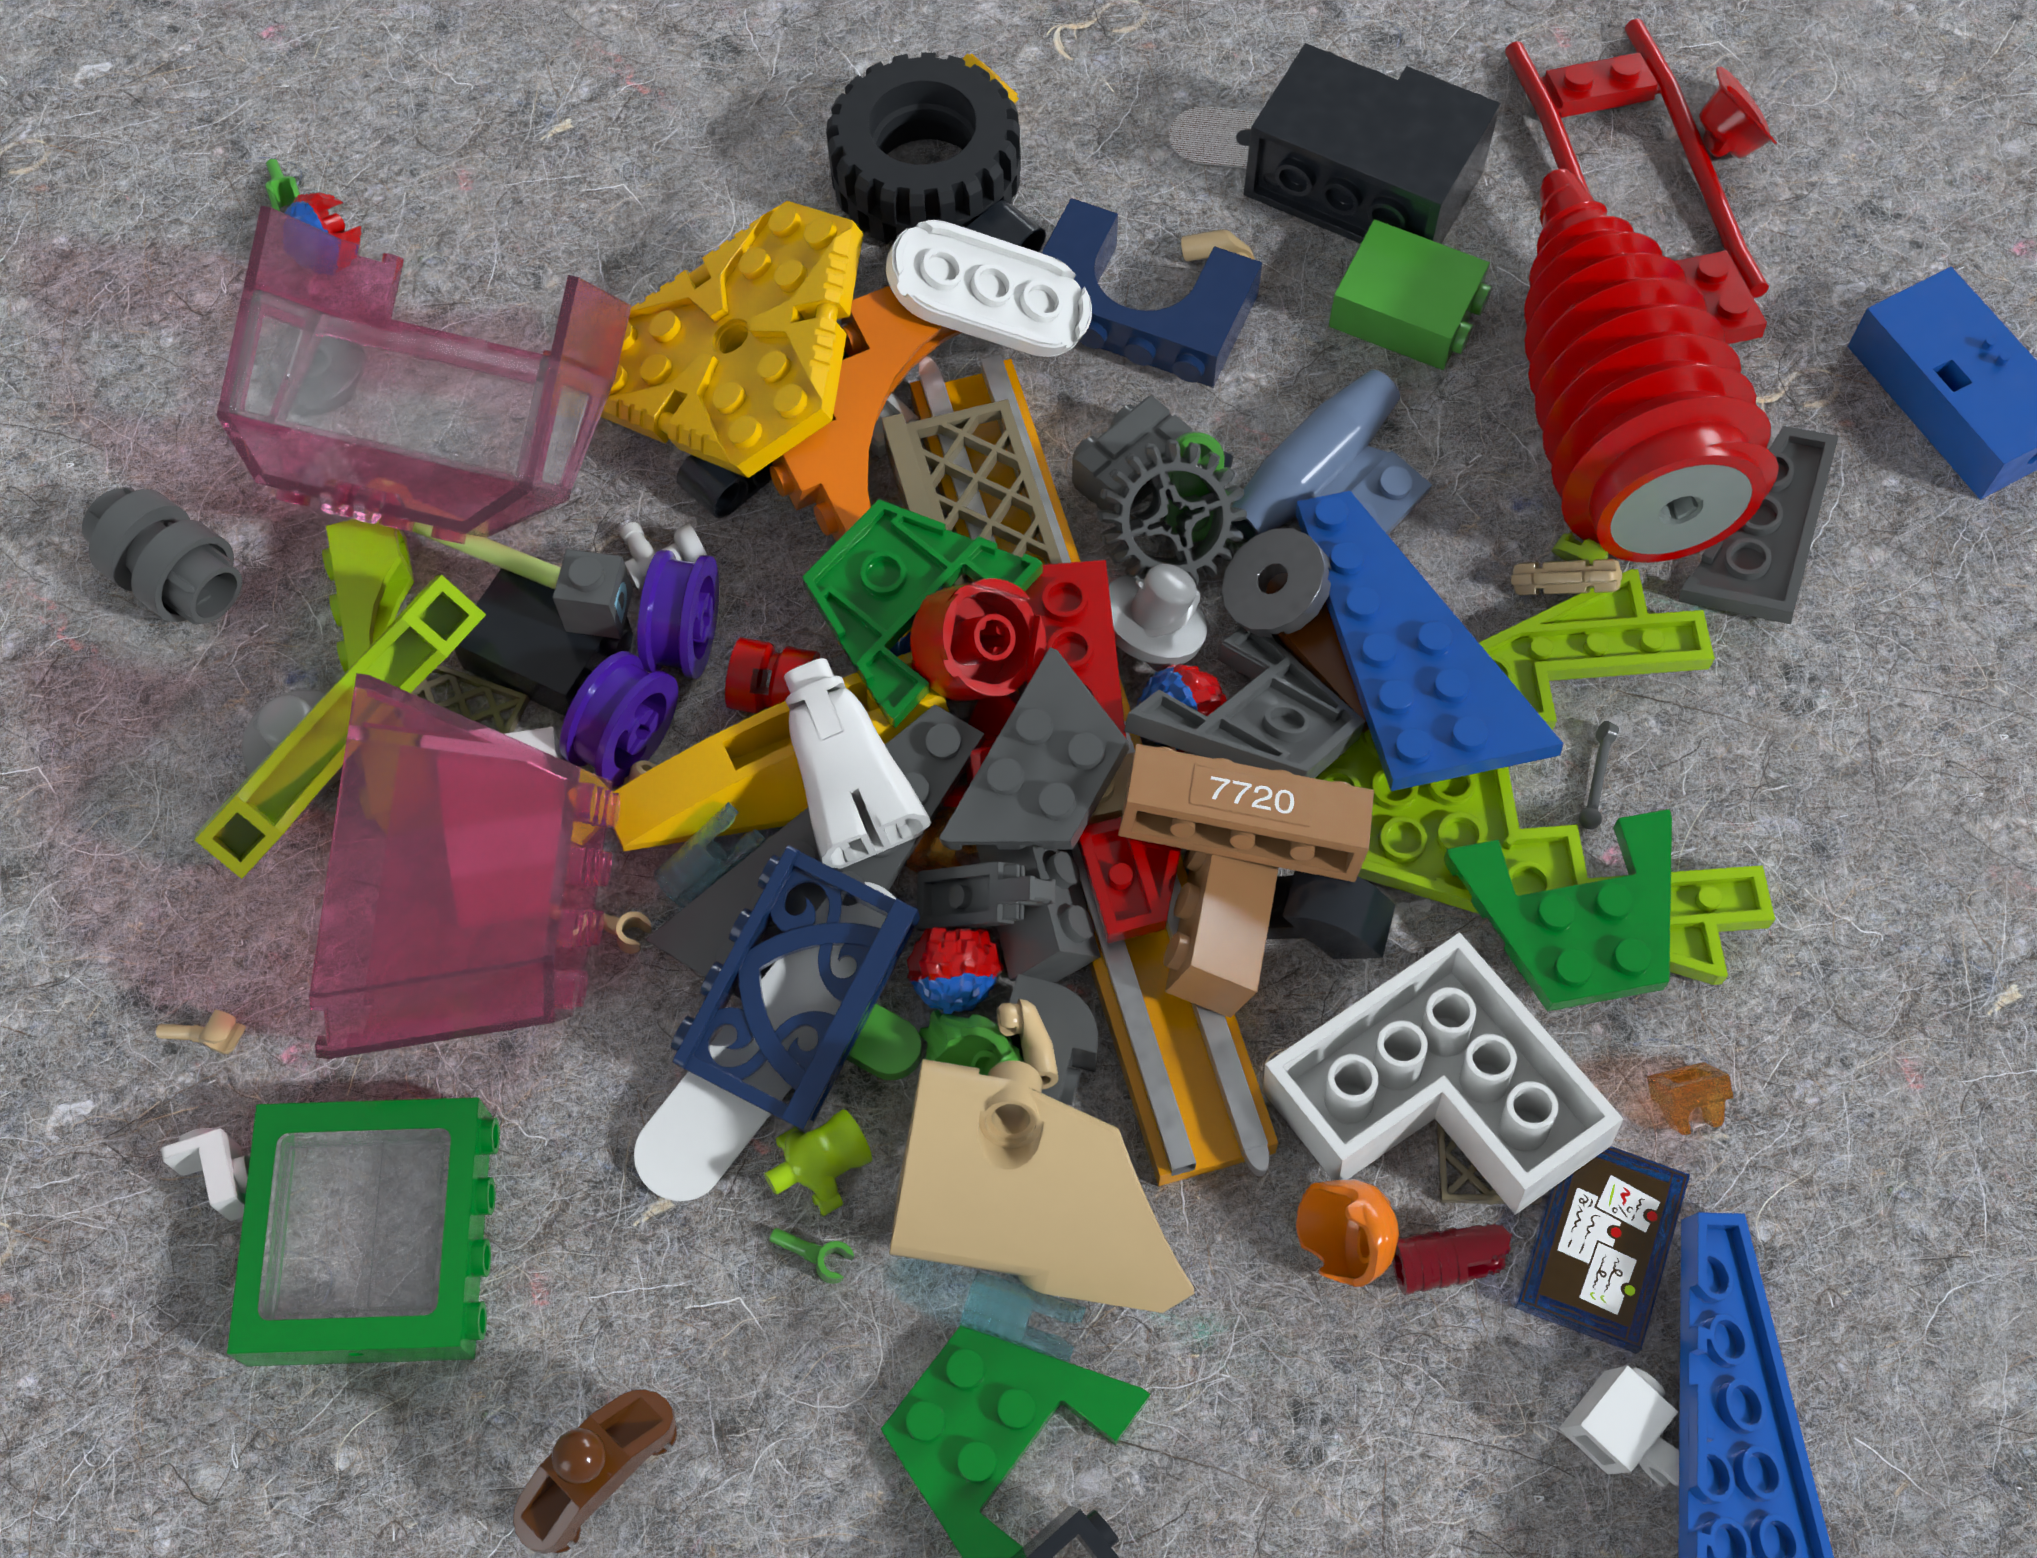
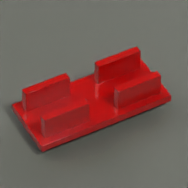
[1025,560,1127,739]

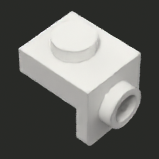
[161,1128,250,1221]

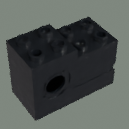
[1243,43,1501,244]

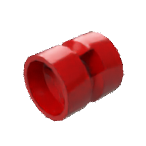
[725,637,821,714]

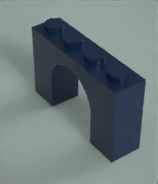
[1042,198,1263,388]

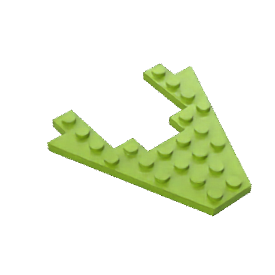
[1315,569,1775,985]

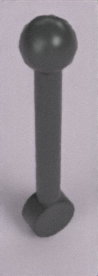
[1579,721,1619,830]

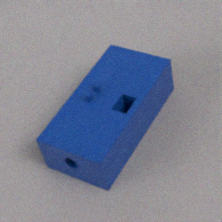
[1847,266,2037,500]

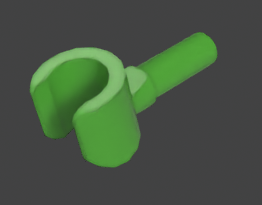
[265,159,300,214]
[770,1227,854,1284]

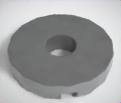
[1222,528,1331,637]

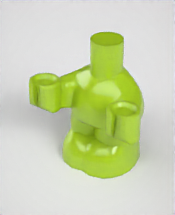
[764,1109,873,1216]

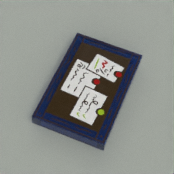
[1514,1146,1690,1354]

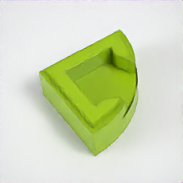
[1551,533,1608,565]

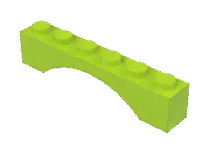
[322,509,445,838]
[194,575,486,879]

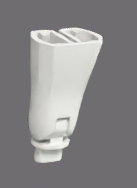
[784,658,931,869]

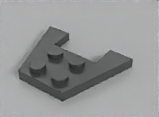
[1124,627,1365,778]

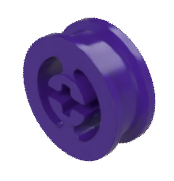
[637,550,719,679]
[559,651,678,787]

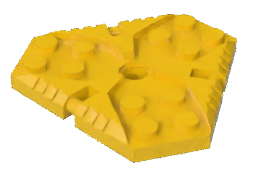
[589,201,863,478]

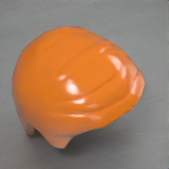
[1296,1179,1399,1287]

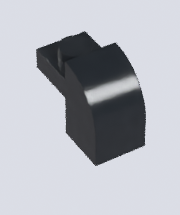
[1266,871,1396,959]

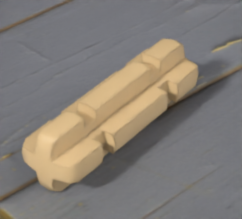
[1511,559,1622,596]

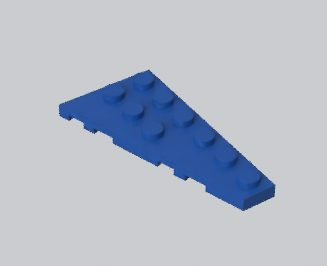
[1296,491,1564,791]
[1678,1212,1834,1558]

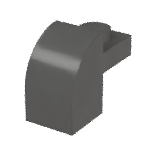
[1009,974,1098,1106]

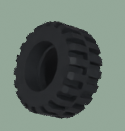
[826,52,1021,244]

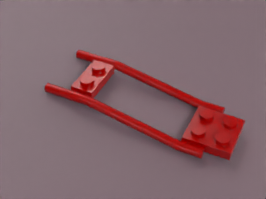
[1505,18,1769,344]

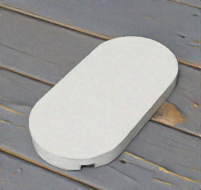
[886,220,1092,357]

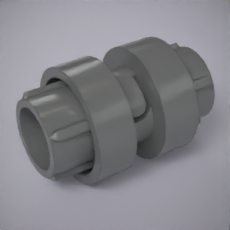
[82,487,242,625]

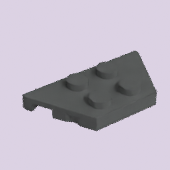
[939,647,1130,850]

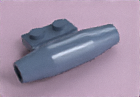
[1231,370,1432,541]

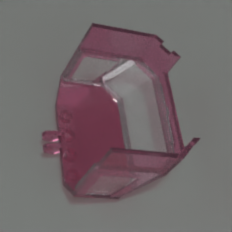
[216,205,631,544]

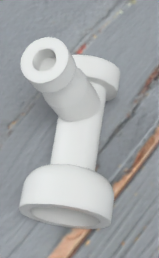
[620,522,707,592]

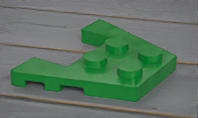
[802,499,1043,728]
[1444,809,1672,1012]
[881,1325,1150,1558]

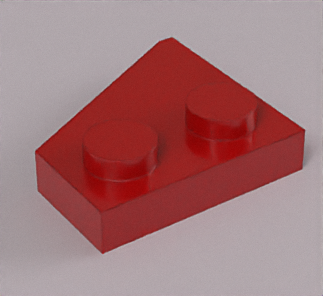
[1077,817,1181,944]

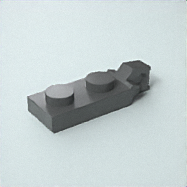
[916,861,1056,931]

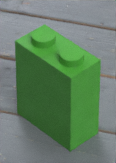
[1328,219,1492,371]

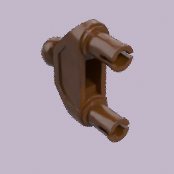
[513,1389,677,1554]

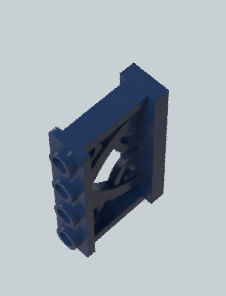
[671,845,920,1133]

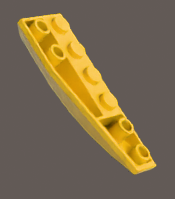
[602,652,965,851]

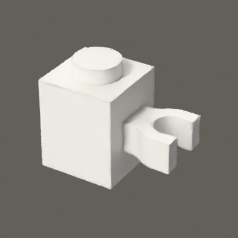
[1558,1365,1679,1487]

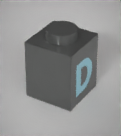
[553,549,633,639]

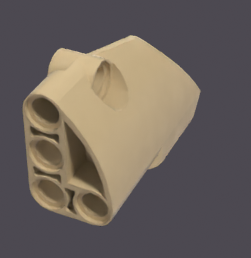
[889,1059,1194,1313]

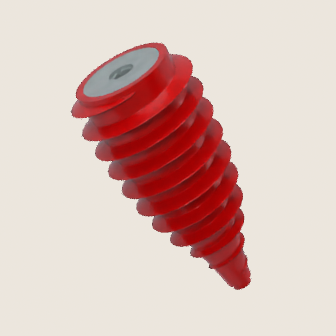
[1524,169,1779,563]

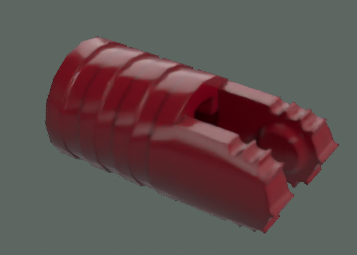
[1392,1223,1512,1295]

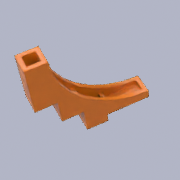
[770,286,962,542]

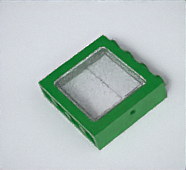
[227,1097,500,1367]

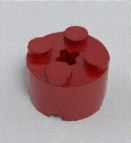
[910,578,1046,701]

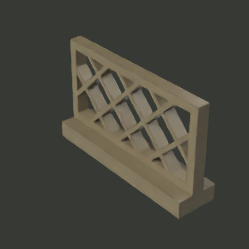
[882,399,1062,587]

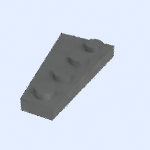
[1679,426,1839,624]

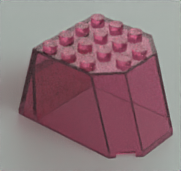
[309,673,620,1059]

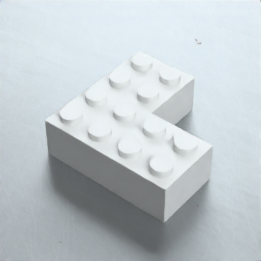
[1262,932,1624,1215]

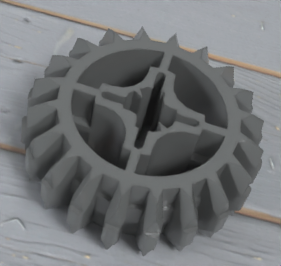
[1097,439,1247,586]

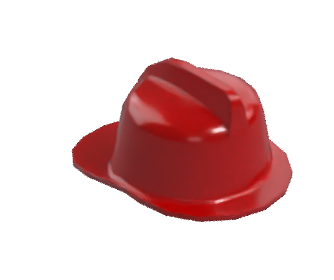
[1699,67,1778,159]

